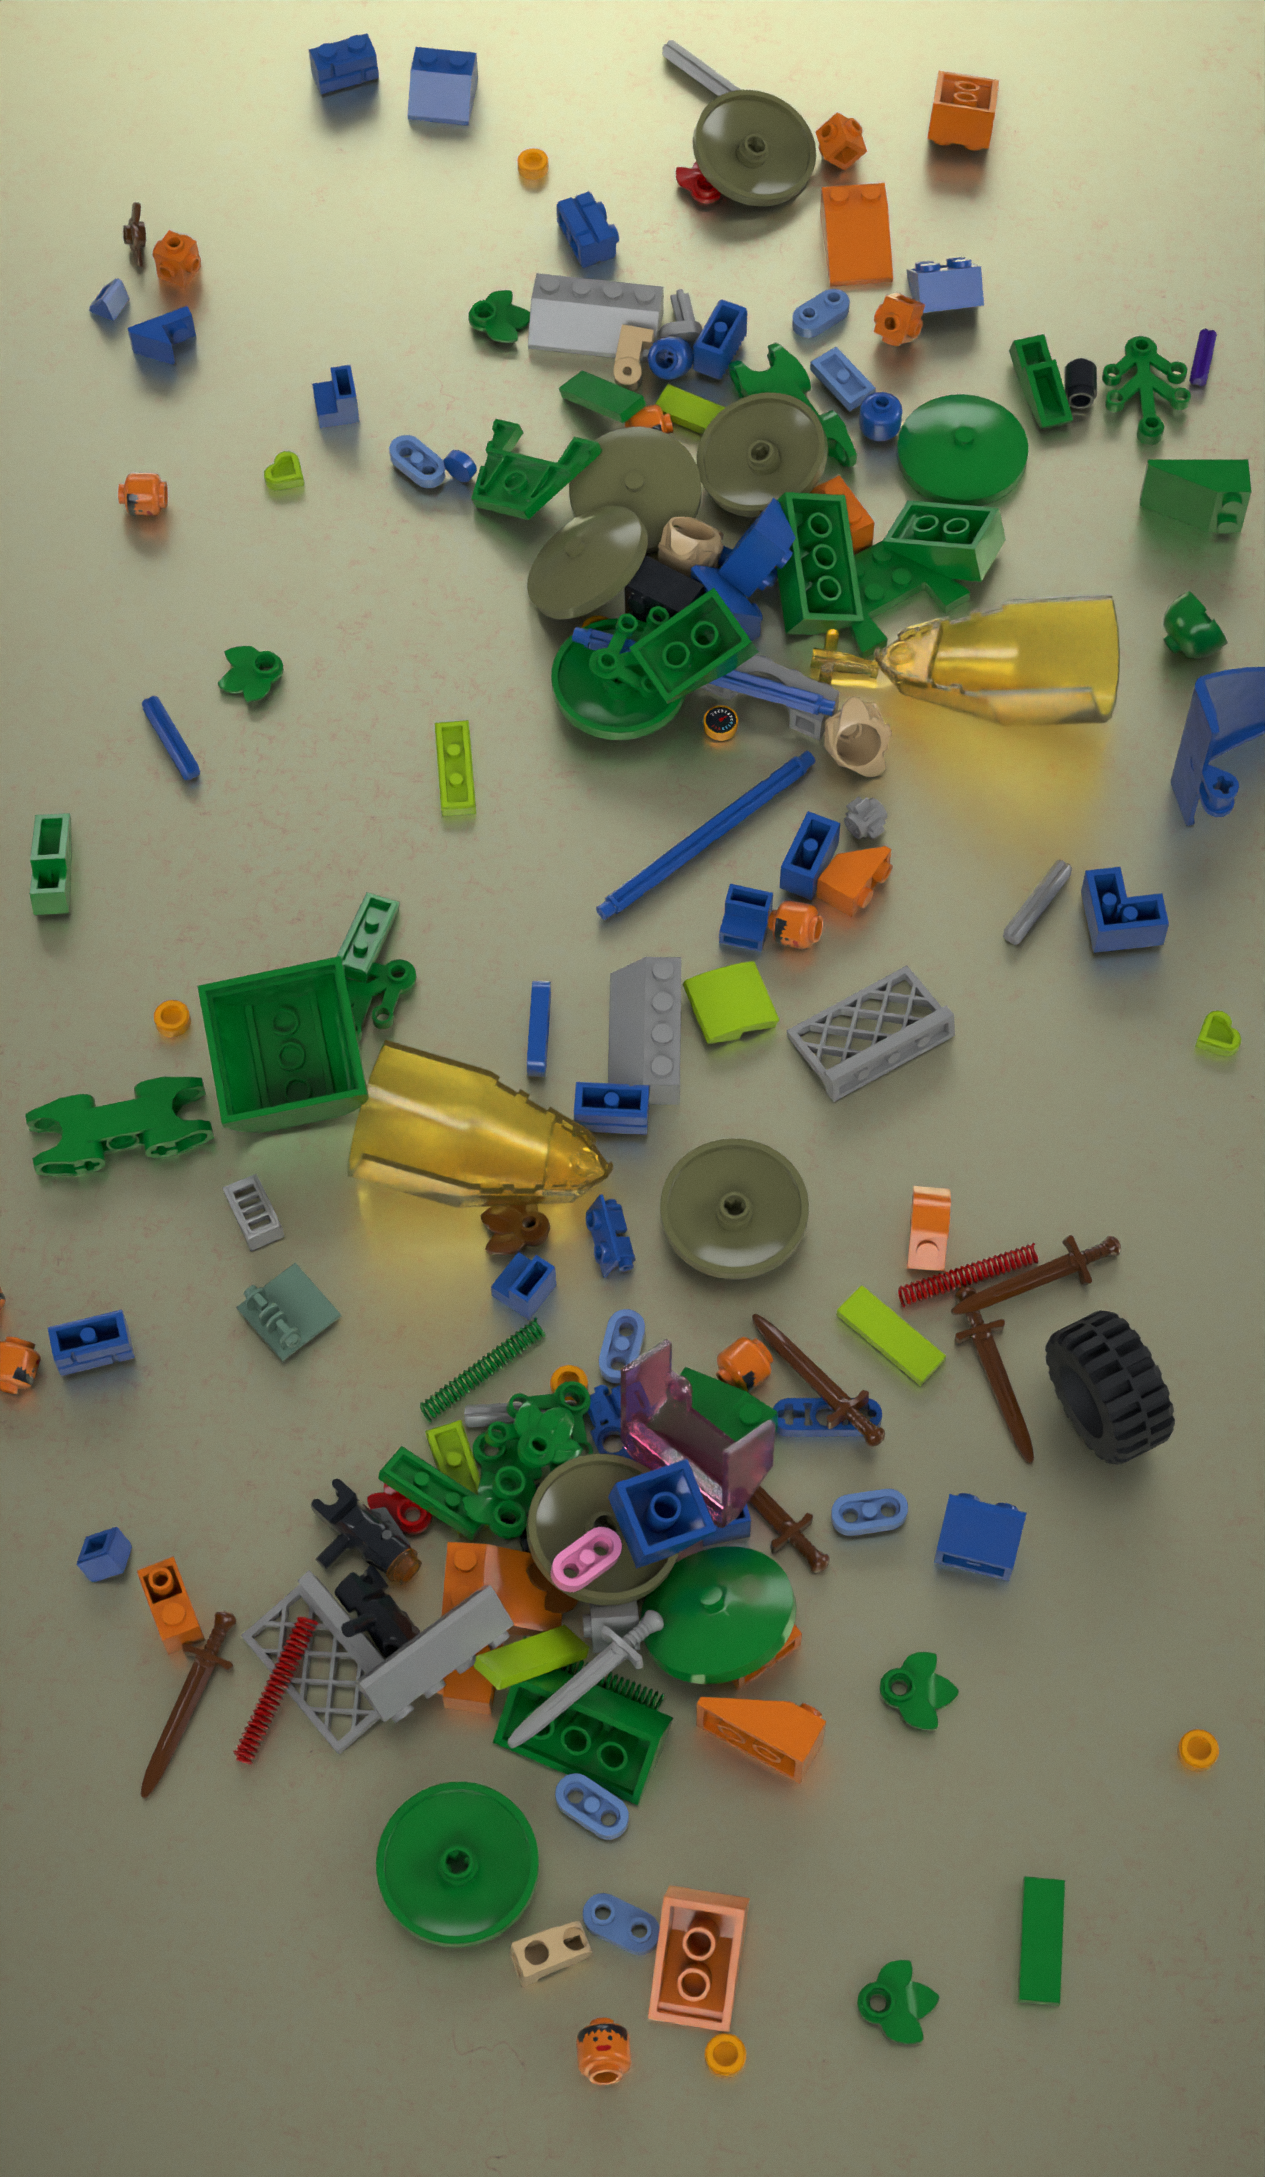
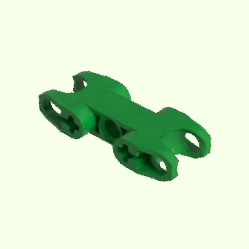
[729,342,857,468]
[25,1076,214,1176]

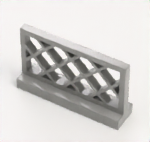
[787,966,955,1102]
[241,1570,386,1755]

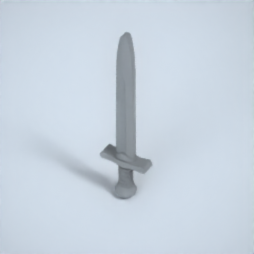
[508,1610,664,1748]

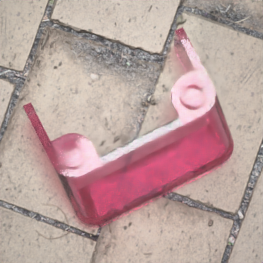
[621,1339,775,1528]

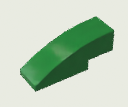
[1009,334,1073,429]
[29,813,72,915]

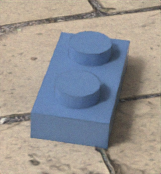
[810,347,876,412]

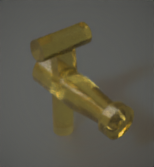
[810,629,880,685]

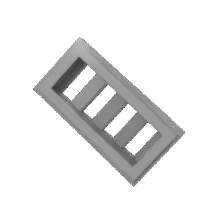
[223,1174,285,1251]

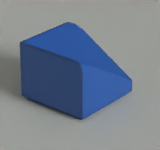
[77,1527,132,1582]

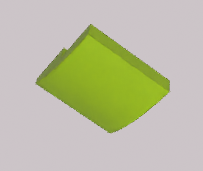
[682,961,780,1044]

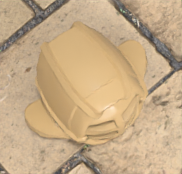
[658,517,724,578]
[824,696,892,777]

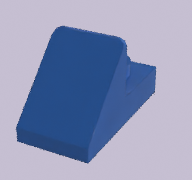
[127,306,196,364]

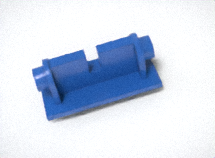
[586,1194,636,1277]

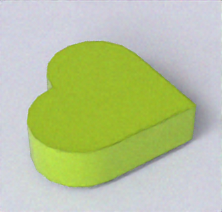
[264,451,305,491]
[1195,1011,1241,1057]

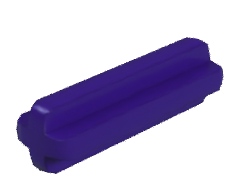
[1189,328,1217,386]

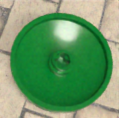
[897,394,1028,506]
[551,618,686,740]
[640,1546,797,1684]
[376,1782,539,1948]

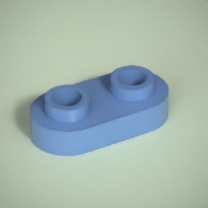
[792,289,850,338]
[389,435,445,488]
[599,1309,645,1384]
[831,1489,908,1536]
[555,1774,629,1840]
[583,1893,660,1955]

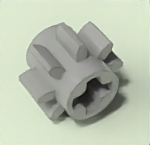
[844,796,887,840]

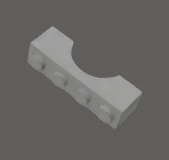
[700,655,840,741]

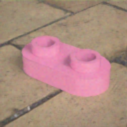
[551,1527,622,1592]

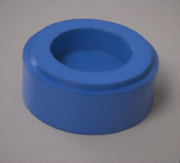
[443,450,477,483]

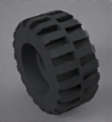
[1045,1310,1175,1465]

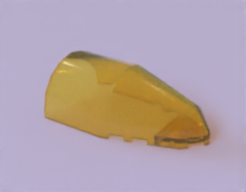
[874,595,1120,726]
[347,1040,613,1208]

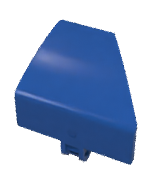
[1170,667,1265,826]

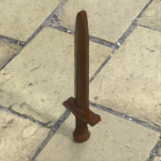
[951,1235,1121,1315]
[954,1287,1034,1464]
[752,1314,885,1447]
[736,1472,830,1573]
[141,1610,236,1799]

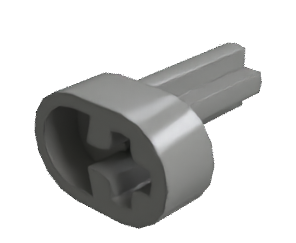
[658,289,703,354]

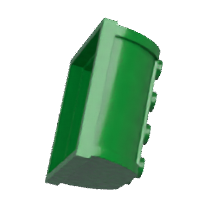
[197,956,369,1133]

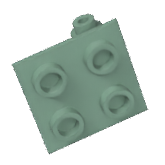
[236,1263,341,1361]

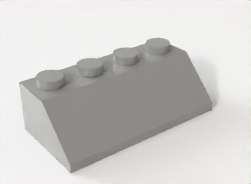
[528,273,663,362]
[608,957,681,1105]
[354,1585,514,1723]

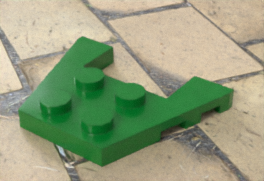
[471,419,602,520]
[849,540,970,660]

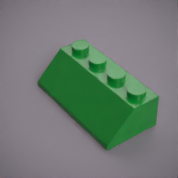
[776,492,864,635]
[493,1669,673,1805]

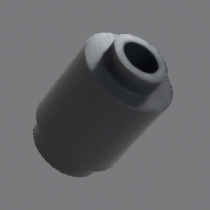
[1064,358,1097,409]

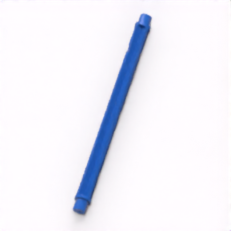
[572,627,836,717]
[596,751,816,920]

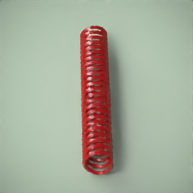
[898,1243,1039,1308]
[233,1616,319,1765]

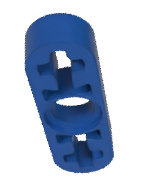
[527,981,551,1077]
[773,1398,882,1437]

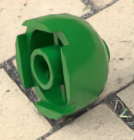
[1163,591,1228,660]

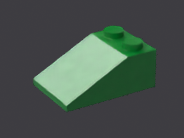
[1139,459,1251,534]
[882,500,1006,582]
[629,588,759,704]
[641,1367,778,1486]

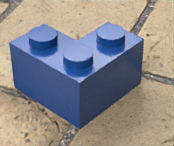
[1081,867,1169,953]

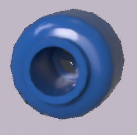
[647,336,694,380]
[859,392,903,441]

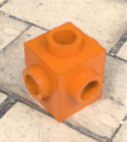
[815,112,867,171]
[153,230,201,288]
[873,293,925,346]

